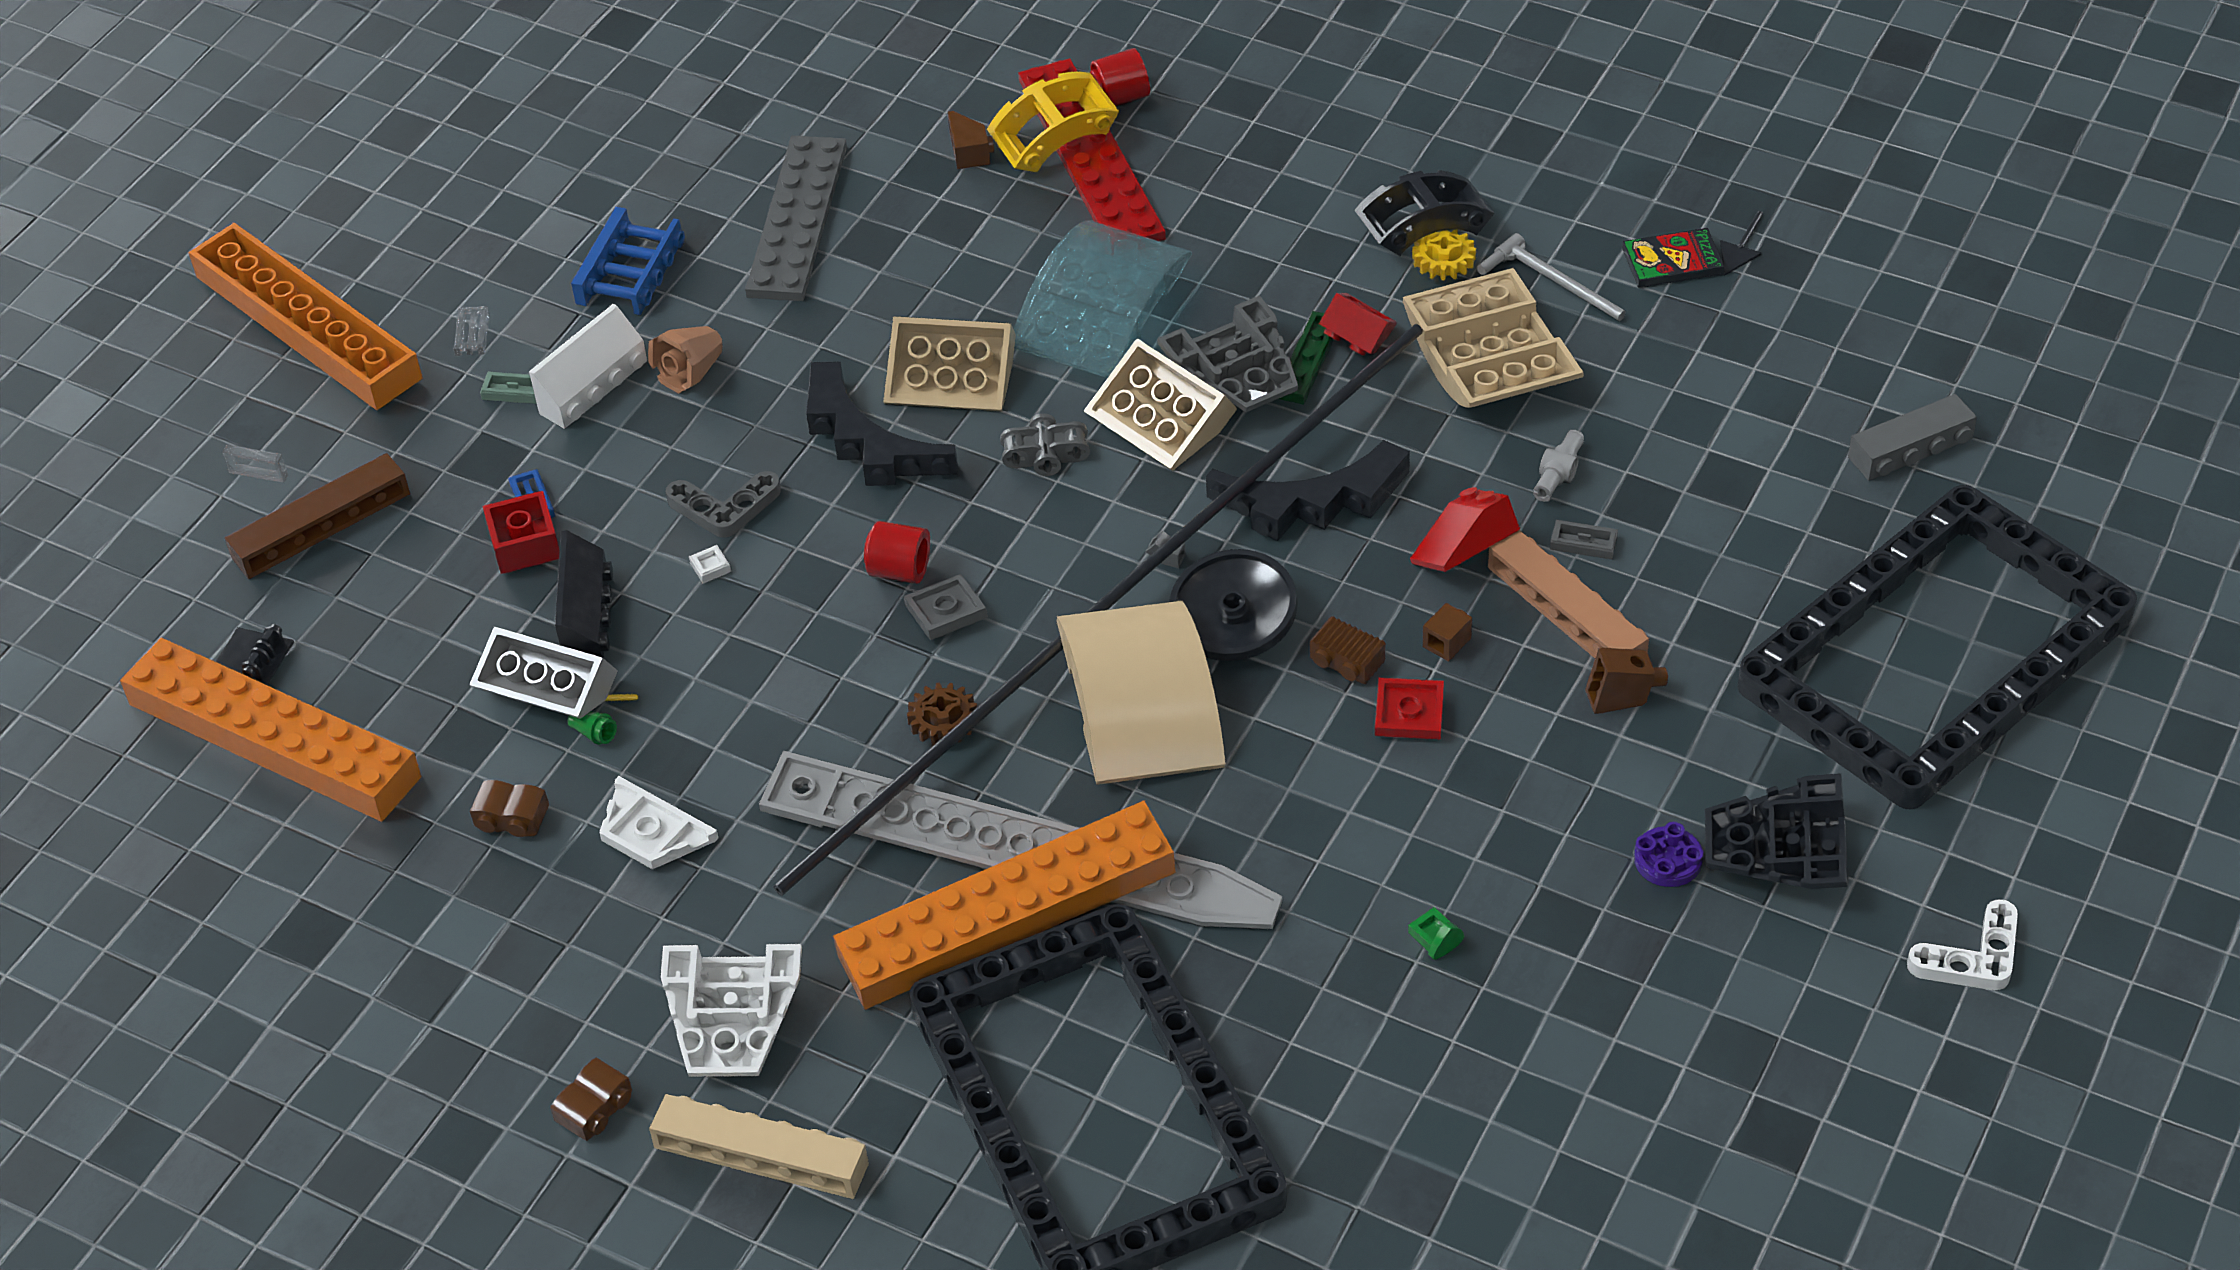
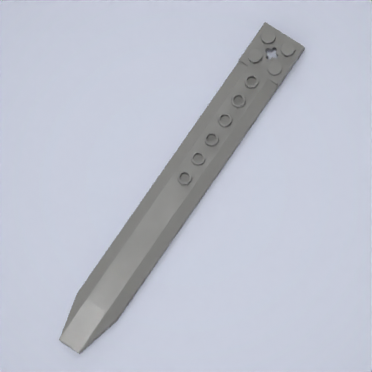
[759,751,1283,929]

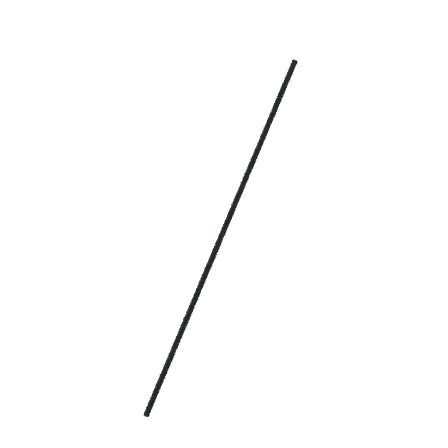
[773,324,1423,896]

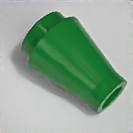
[568,712,617,745]

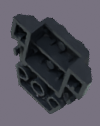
[1705,773,1848,889]

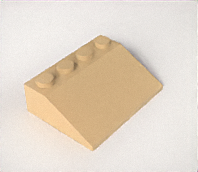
[884,317,1016,411]
[1084,339,1237,471]

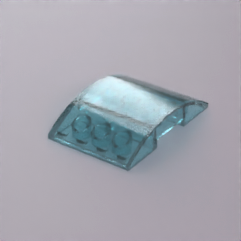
[1014,220,1192,378]

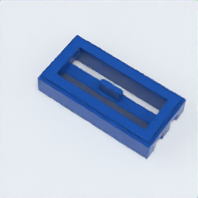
[508,469,555,518]

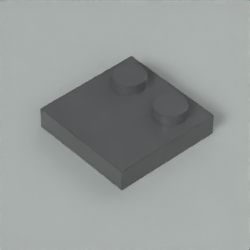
[904,574,988,640]

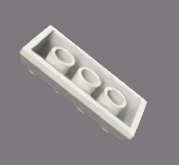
[529,304,647,429]

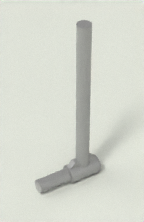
[1477,233,1626,321]

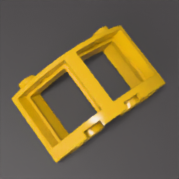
[987,72,1119,172]

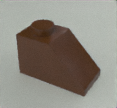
[947,111,994,169]

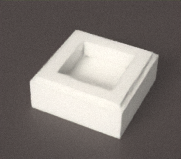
[689,545,731,583]

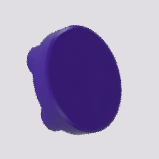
[1634,822,1703,887]

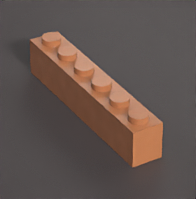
[1488,530,1649,658]

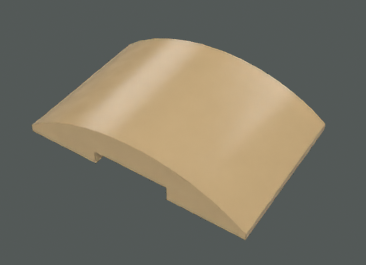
[1403,268,1583,408]
[1057,601,1226,785]

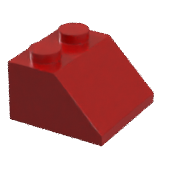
[1319,292,1398,356]

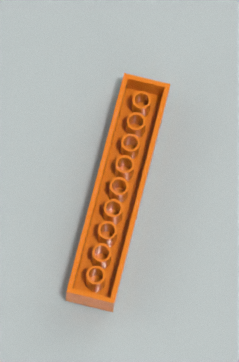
[188,223,423,410]
[120,637,422,822]
[833,800,1176,1010]

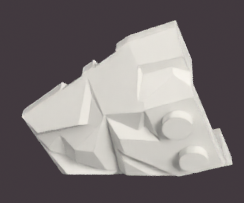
[661,944,802,1077]

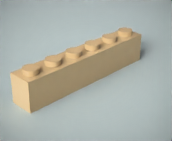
[649,1094,869,1199]

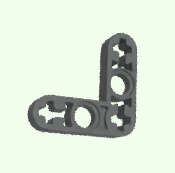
[665,471,781,537]

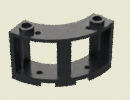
[1355,170,1495,256]

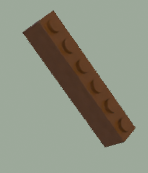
[224,453,410,580]

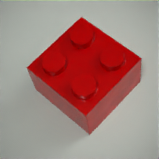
[482,491,560,574]

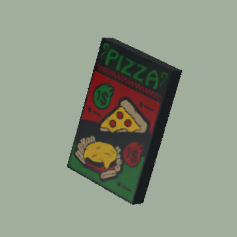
[1622,228,1724,288]

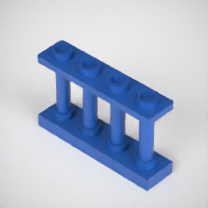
[571,207,685,315]

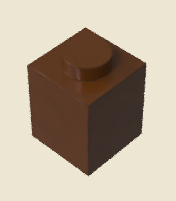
[1423,603,1472,662]

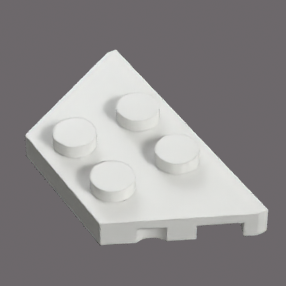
[599,776,718,869]

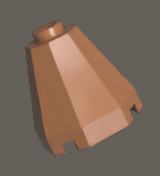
[648,326,722,394]

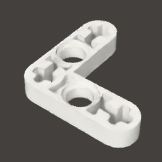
[1907,900,2018,990]

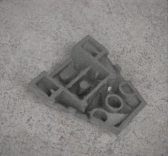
[1157,295,1298,412]

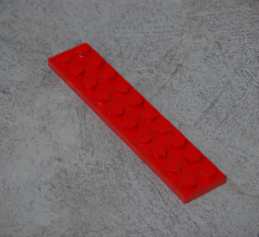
[1018,59,1166,254]

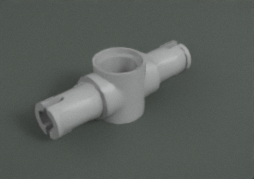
[1533,430,1584,502]

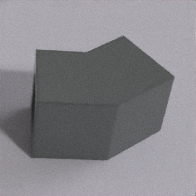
[1145,531,1186,568]

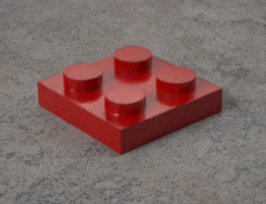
[1375,678,1444,739]

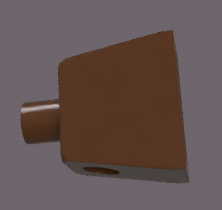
[1585,648,1668,714]

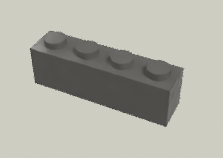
[1848,394,1977,481]

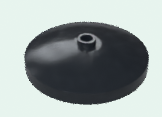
[1169,549,1297,661]

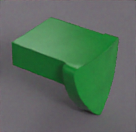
[1408,907,1465,960]

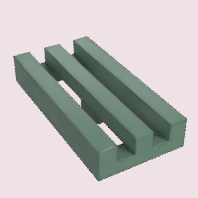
[480,372,537,404]

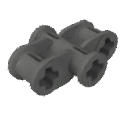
[1000,414,1090,476]

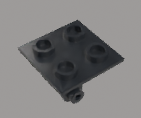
[215,624,294,685]

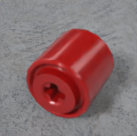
[1090,48,1150,107]
[864,521,930,584]

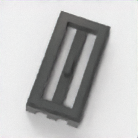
[1550,520,1618,559]

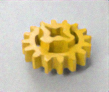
[1412,230,1476,280]

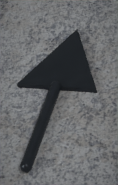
[1720,211,1763,276]

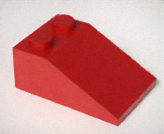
[1410,487,1520,572]

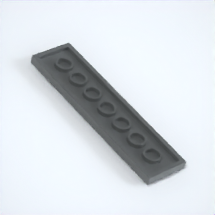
[745,135,847,301]

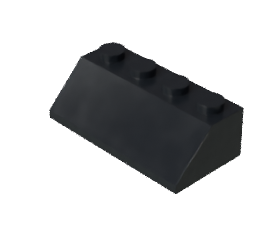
[555,530,613,659]

